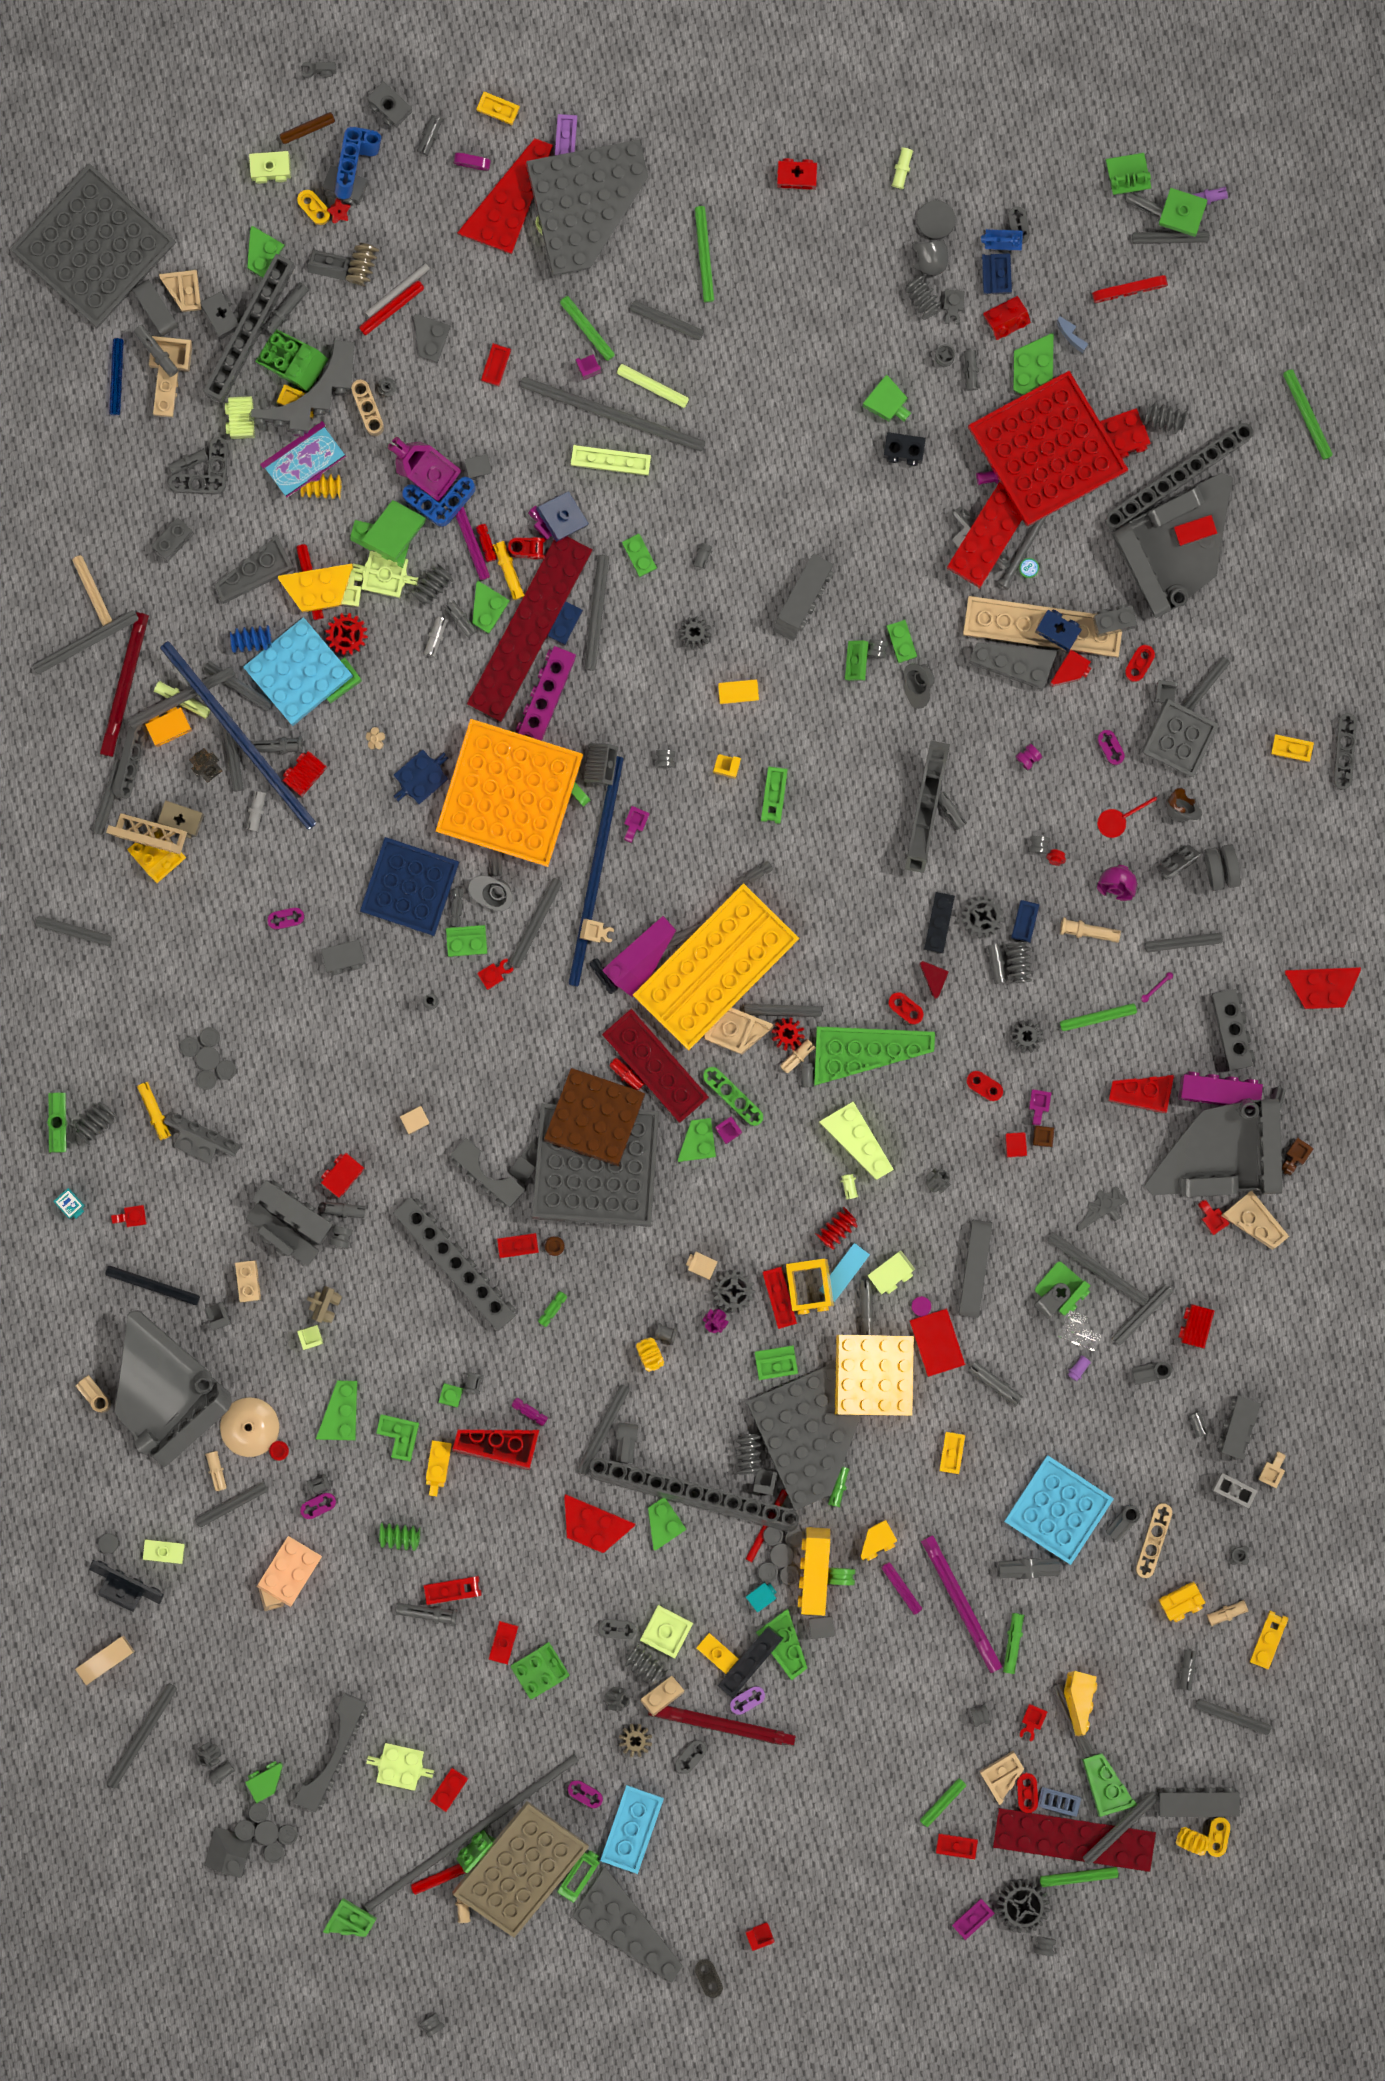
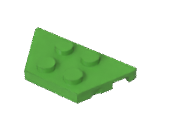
[1013,334,1054,395]

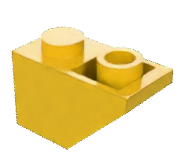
[860,1520,897,1561]

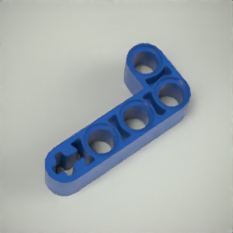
[335,127,381,199]

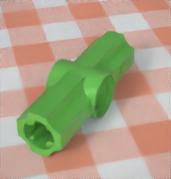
[47,1093,67,1153]

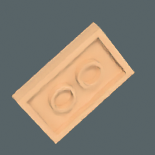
[257,1536,322,1607]

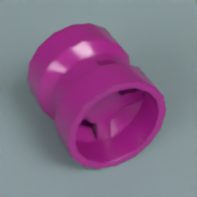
[1015,743,1043,771]

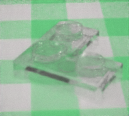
[1058,1310,1102,1351]

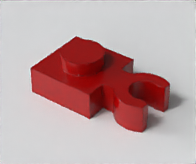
[477,959,514,990]
[1019,1704,1048,1741]

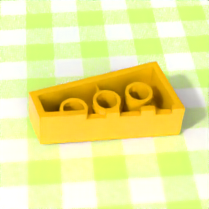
[798,1527,830,1616]

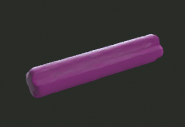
[881,1562,922,1615]

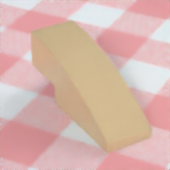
[75,1636,135,1685]

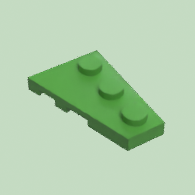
[756,1608,808,1680]

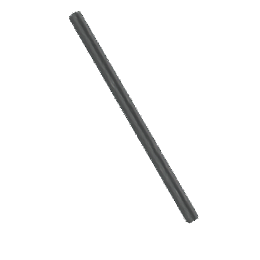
[520,377,705,451]

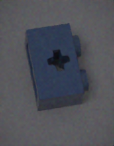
[1035,609,1082,652]

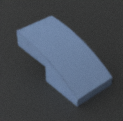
[1057,316,1088,353]

